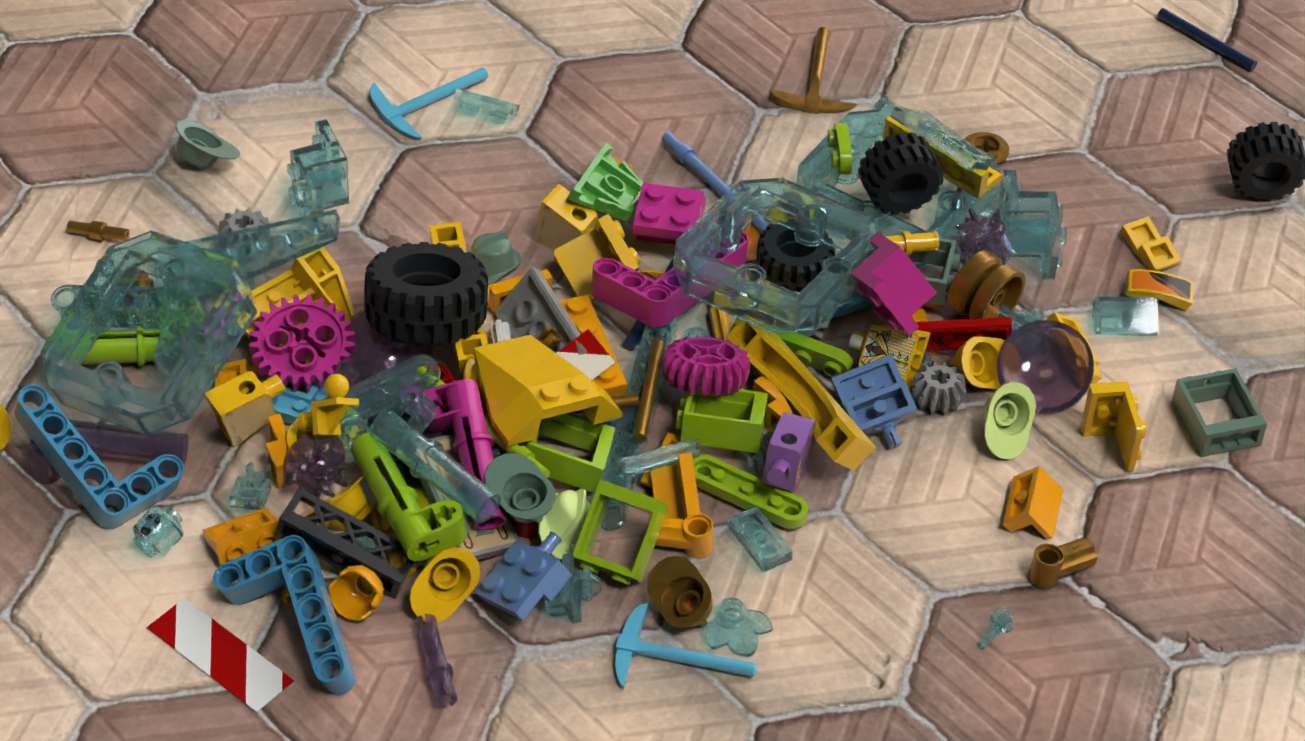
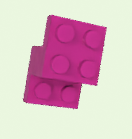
[633,183,706,247]
[851,232,937,335]

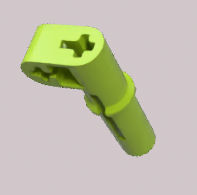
[54,299,204,366]
[350,432,468,561]

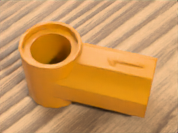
[647,513,714,558]

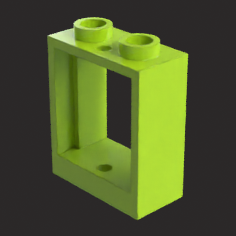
[676,389,768,453]
[519,412,616,493]
[572,479,669,585]

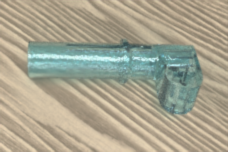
[369,385,501,523]

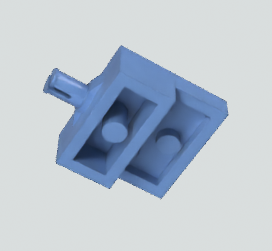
[831,354,917,449]
[474,531,572,621]

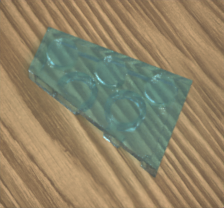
[890,106,993,171]

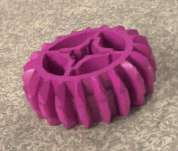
[662,335,750,397]

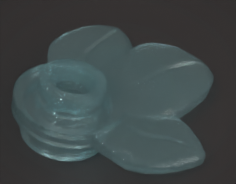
[705,597,773,657]

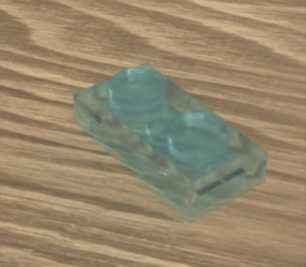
[454,88,520,120]
[728,506,793,572]

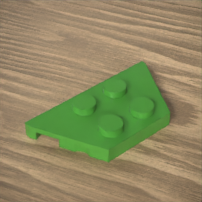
[567,143,644,221]

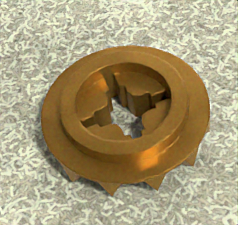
[961,132,1009,168]

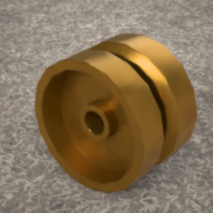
[947,250,1026,319]

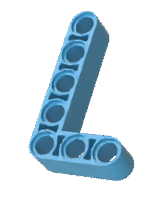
[14,385,184,529]
[213,535,356,695]

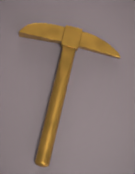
[769,27,857,114]

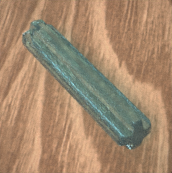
[616,439,702,478]

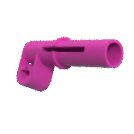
[412,379,507,530]

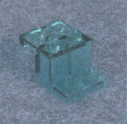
[287,119,349,235]
[996,170,1067,279]

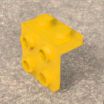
[554,214,641,301]
[1080,381,1146,471]

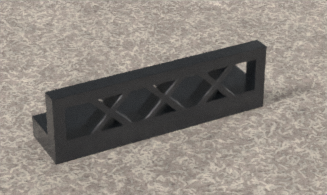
[275,487,415,599]

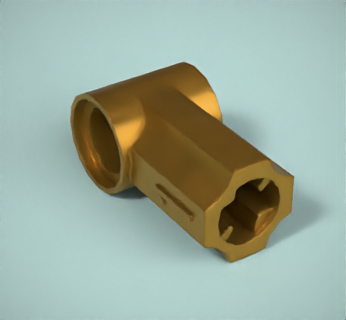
[1029,538,1097,589]

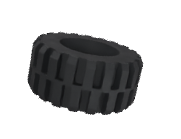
[364,242,488,346]

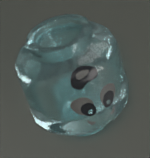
[132,506,184,557]

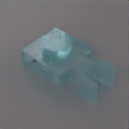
[229,462,272,510]

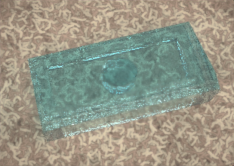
[1092,296,1158,336]

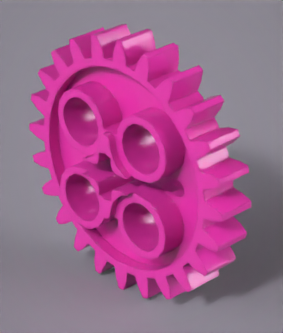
[249,294,355,392]

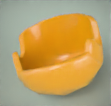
[328,565,384,621]

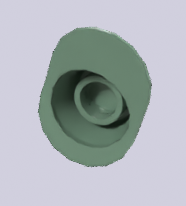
[175,120,240,169]
[470,230,521,285]
[485,453,556,524]

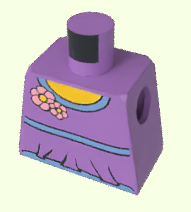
[762,412,815,491]

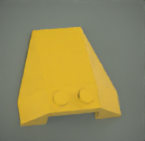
[216,243,370,384]
[473,335,622,446]

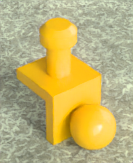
[297,374,359,436]

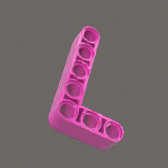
[591,229,748,327]

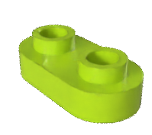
[827,123,852,175]

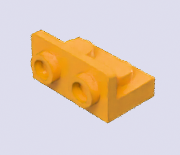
[203,507,282,566]

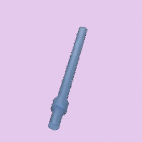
[662,132,769,233]

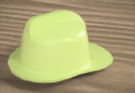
[983,382,1036,460]
[538,488,591,561]

